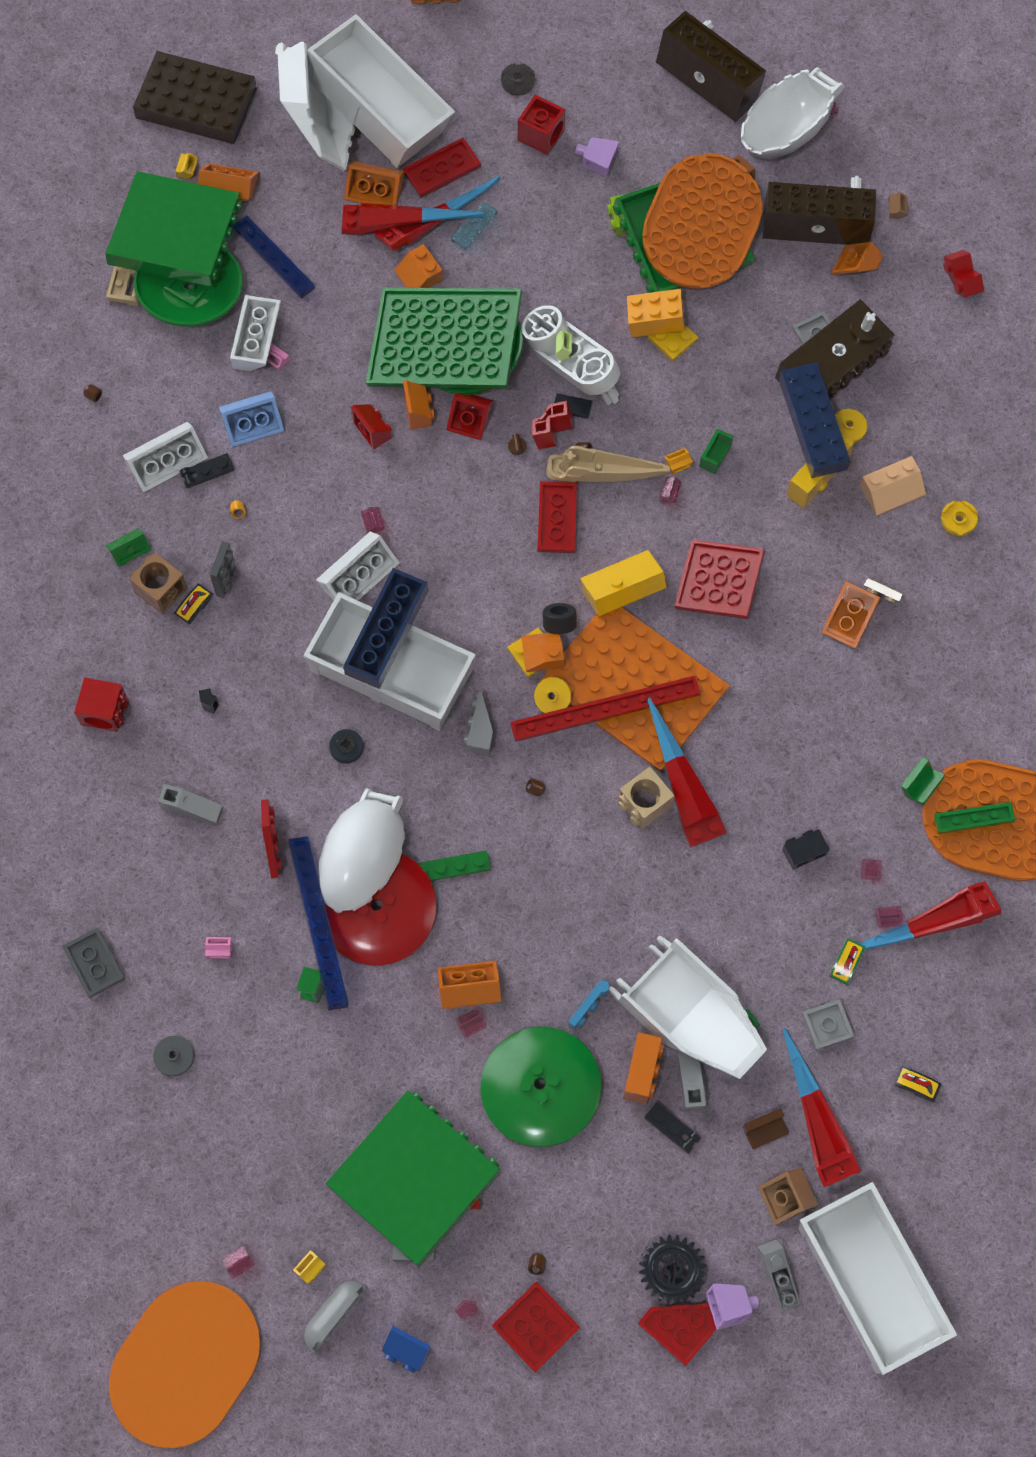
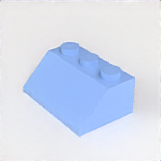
[219,391,284,447]

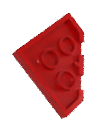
[261,799,282,879]
[638,1303,716,1367]

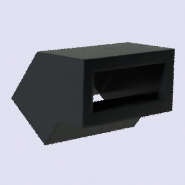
[199,688,219,714]

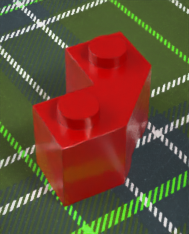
[943,250,984,298]
[532,401,573,450]

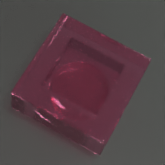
[860,859,882,881]

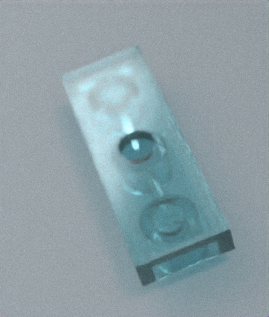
[451,201,497,251]

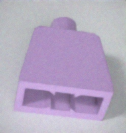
[575,137,619,177]
[705,1284,759,1330]

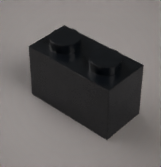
[782,829,830,870]

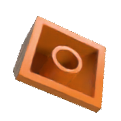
[831,242,883,275]
[521,633,564,672]

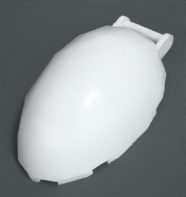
[741,67,844,160]
[319,788,405,913]

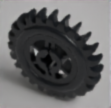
[639,1234,707,1304]

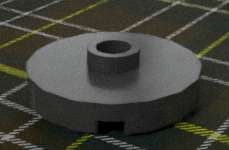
[153,1036,194,1076]

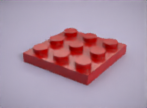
[491,1281,580,1373]

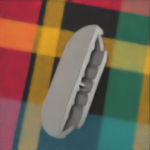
[304,1280,368,1355]

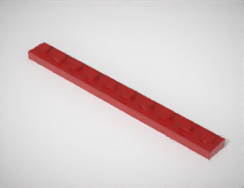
[510,676,700,742]

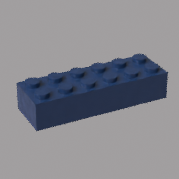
[779,362,850,478]
[343,568,429,689]

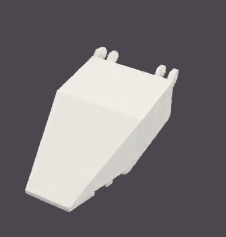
[275,42,355,171]
[609,936,767,1079]

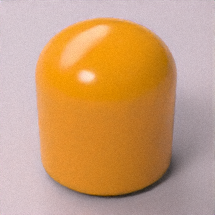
[230,500,246,519]

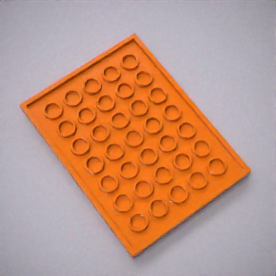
[540,607,730,772]

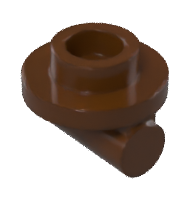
[508,434,526,455]

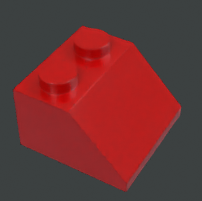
[446,393,493,440]
[351,404,392,450]

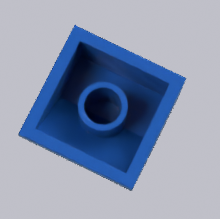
[382,1326,431,1373]

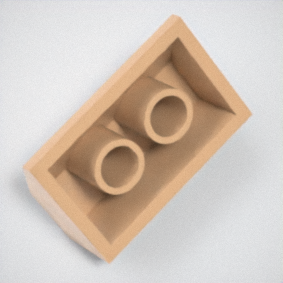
[860,456,926,516]

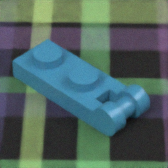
[568,980,609,1030]

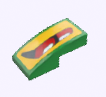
[829,938,865,985]

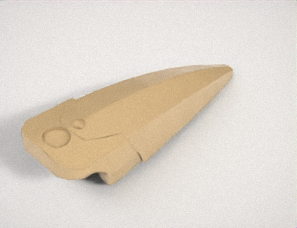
[546,446,670,482]

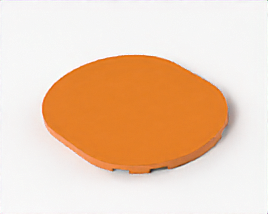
[642,153,763,289]
[922,759,1036,881]
[109,1281,260,1448]

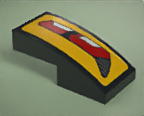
[174,583,214,624]
[894,1066,942,1103]

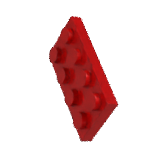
[403,138,481,198]
[537,481,577,553]

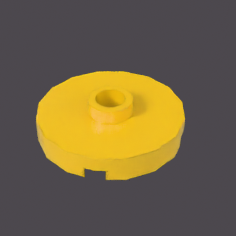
[835,409,867,443]
[940,500,978,536]
[534,677,572,713]

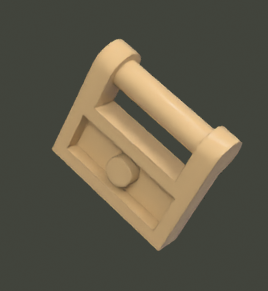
[106,266,139,306]

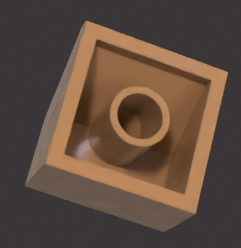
[758,1167,818,1225]

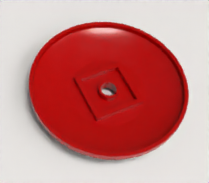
[318,854,436,966]

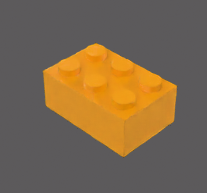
[627,289,685,338]

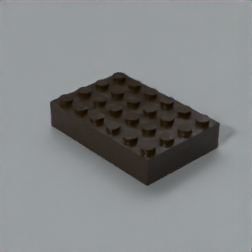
[133,51,257,144]

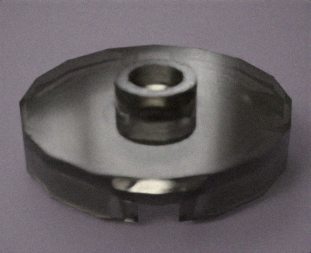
[501,63,535,96]

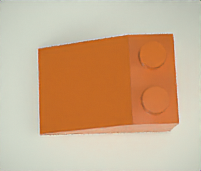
[821,581,882,649]

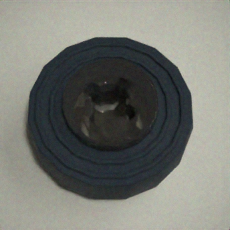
[329,729,364,764]

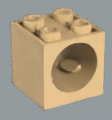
[618,767,674,829]

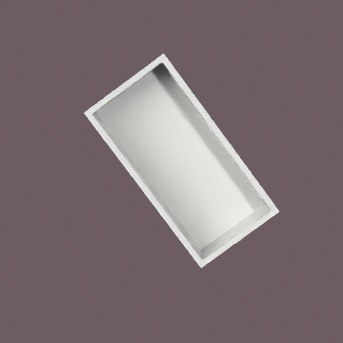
[307,14,455,168]
[303,592,476,731]
[798,1182,957,1375]

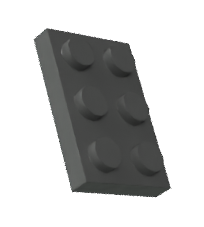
[209,541,237,598]
[62,927,125,999]

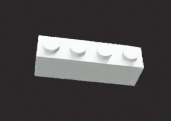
[230,295,281,371]
[123,422,208,492]
[316,532,399,601]

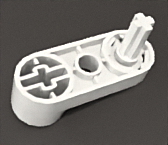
[522,306,620,405]

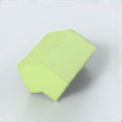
[556,330,572,361]

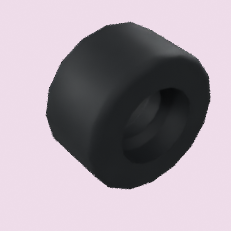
[543,603,577,634]

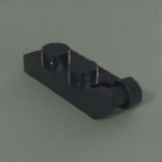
[179,453,235,488]
[644,1102,701,1154]

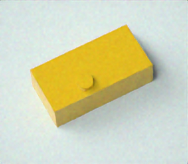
[786,433,854,509]
[580,550,667,617]

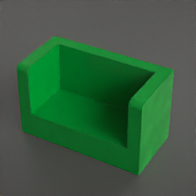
[699,429,733,475]
[296,966,326,1003]

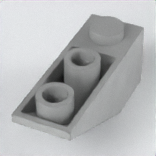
[464,692,493,755]
[158,784,223,824]
[677,1051,706,1112]
[757,1240,800,1311]

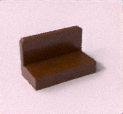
[742,1108,789,1149]

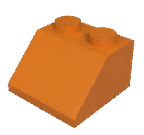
[394,244,443,288]
[403,380,435,430]

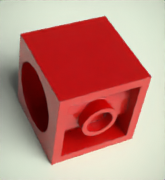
[517,94,566,155]
[74,677,129,732]

